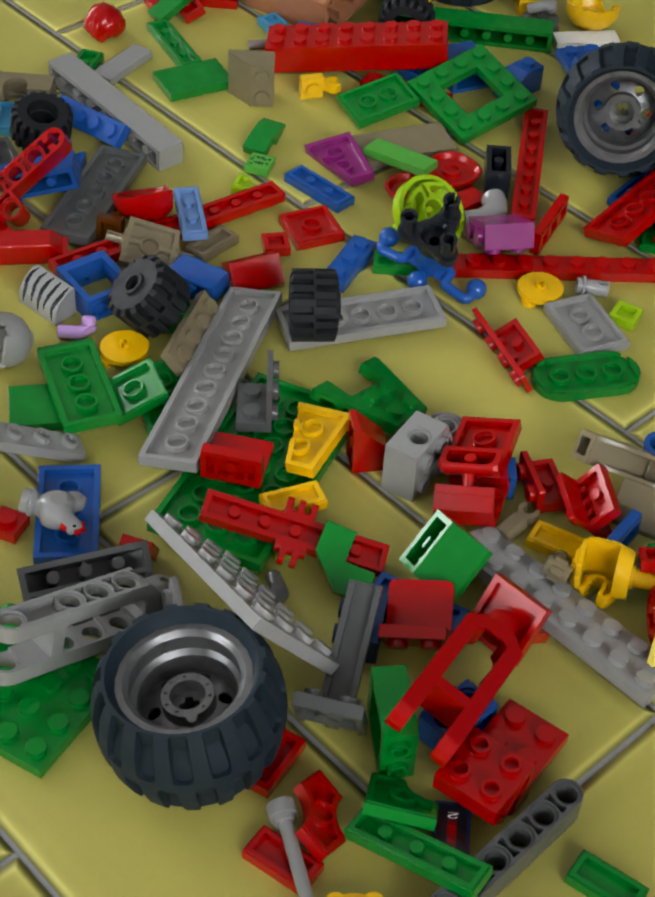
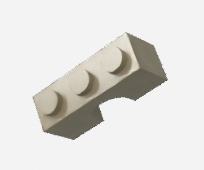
[0,71,57,102]

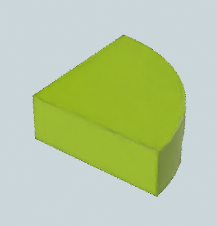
[231,173,256,194]

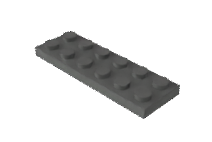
[40,145,147,246]

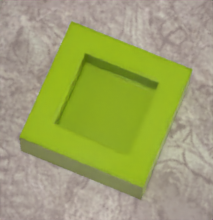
[609,300,644,332]

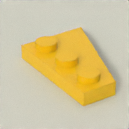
[285,402,349,479]

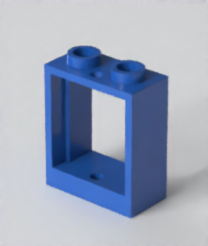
[55,250,122,321]

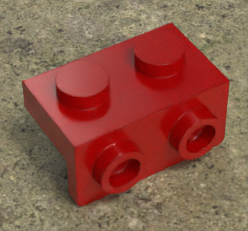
[516,451,566,513]

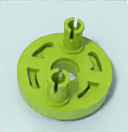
[389,174,465,238]

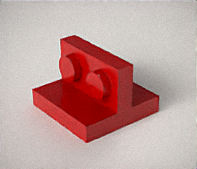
[472,573,552,666]

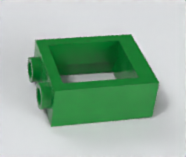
[367,665,419,779]

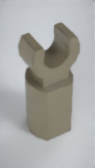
[494,501,541,542]

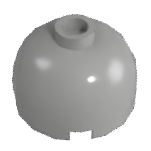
[0,312,34,369]

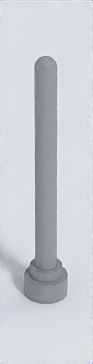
[266,796,314,897]

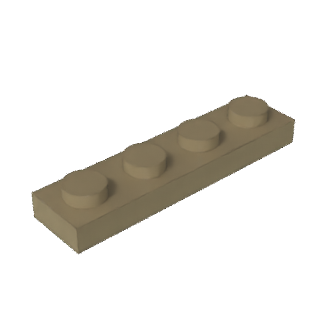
[160,290,219,377]

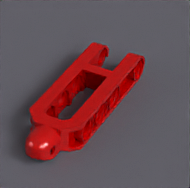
[384,609,523,768]

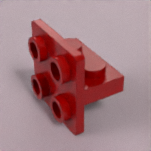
[556,463,622,539]

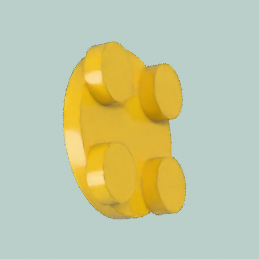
[516,272,564,308]
[100,330,150,367]

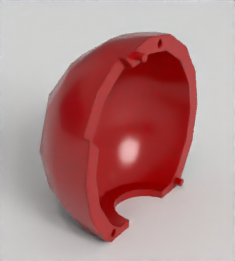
[111,184,173,222]

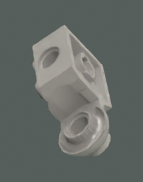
[381,410,462,502]

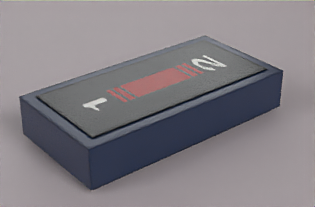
[432,800,471,854]

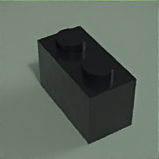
[483,145,512,199]

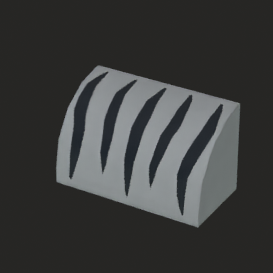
[19,264,76,326]

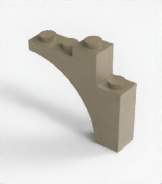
[571,428,655,489]

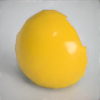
[566,0,622,31]

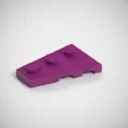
[304,132,375,187]

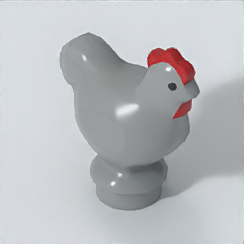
[18,487,87,535]

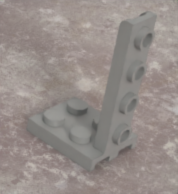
[0,422,86,463]

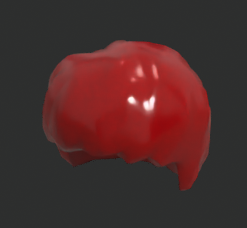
[83,2,126,42]

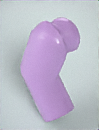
[57,315,97,340]

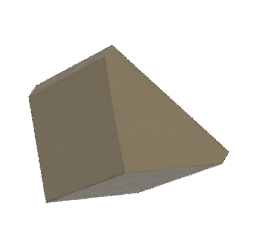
[610,477,655,540]

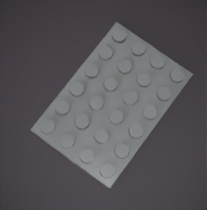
[144,509,340,676]

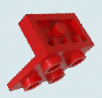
[200,432,274,489]

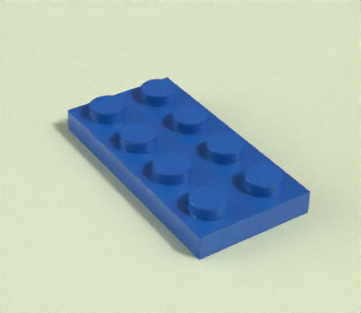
[33,464,101,565]

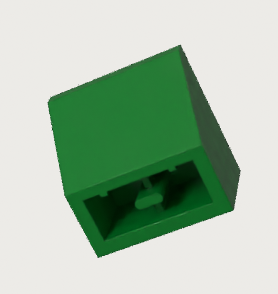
[398,509,493,603]

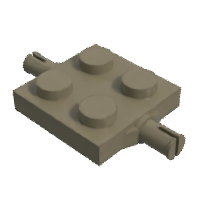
[105,216,195,268]

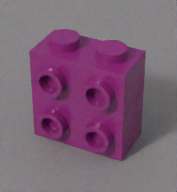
[465,214,535,254]

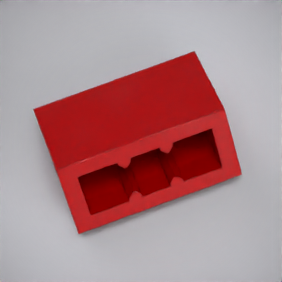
[221,251,285,290]

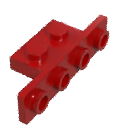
[472,307,544,393]

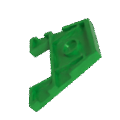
[309,356,428,435]

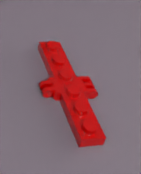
[198,488,390,577]

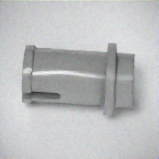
[575,275,610,298]

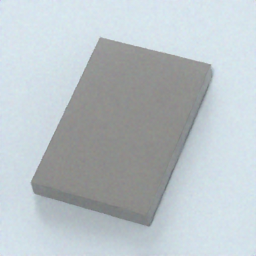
[543,293,630,354]

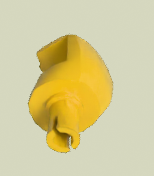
[569,536,655,609]

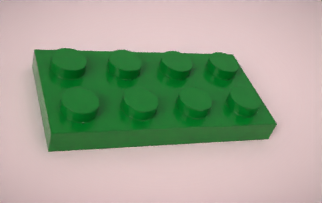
[37,339,123,433]

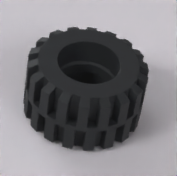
[378,0,435,23]
[10,91,73,153]

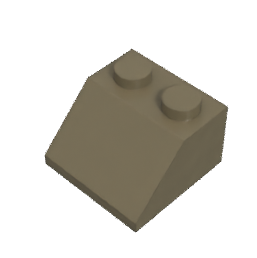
[228,49,275,107]

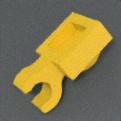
[299,73,341,100]

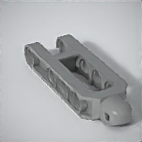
[0,567,170,686]

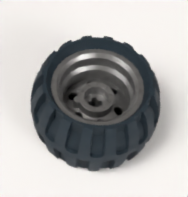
[556,41,655,177]
[91,603,288,810]

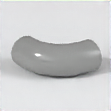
[462,189,507,236]

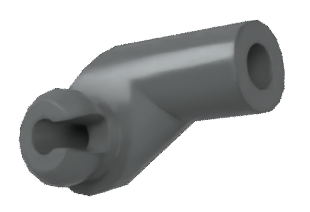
[265,570,289,604]

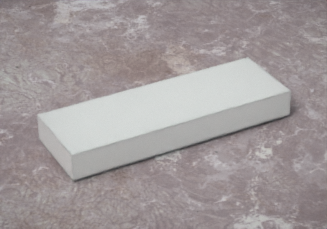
[552,30,620,48]

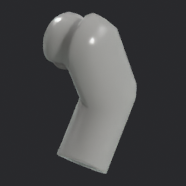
[527,0,558,14]

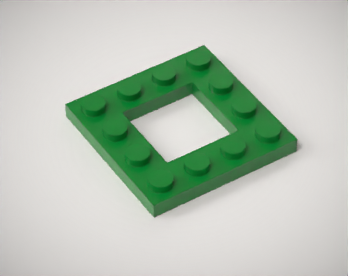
[407,44,537,145]

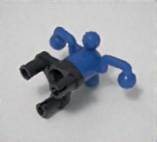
[376,192,487,304]

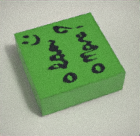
[244,152,276,177]

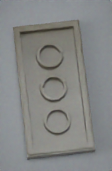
[352,122,458,169]

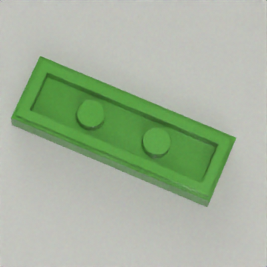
[364,138,438,175]

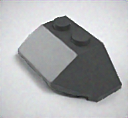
[16,540,154,626]

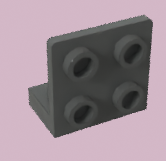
[236,350,279,433]

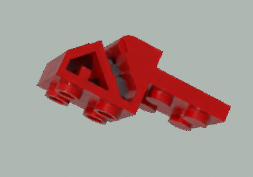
[433,416,522,527]
[432,698,569,826]

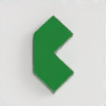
[314,520,375,598]

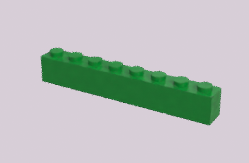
[379,1,554,53]

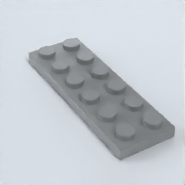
[275,285,447,351]

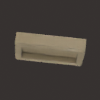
[184,224,239,263]

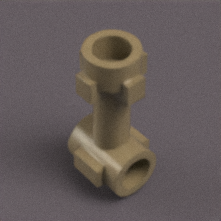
[541,549,573,584]

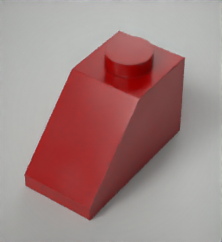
[346,409,389,473]

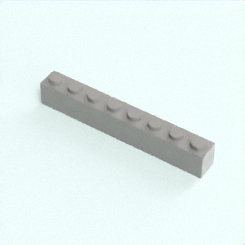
[48,52,184,172]

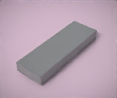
[95,44,152,85]

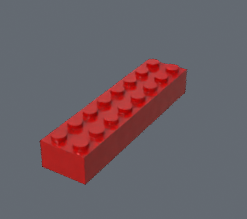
[265,19,449,73]

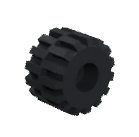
[108,255,190,338]
[289,268,341,342]

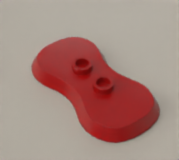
[385,151,483,206]

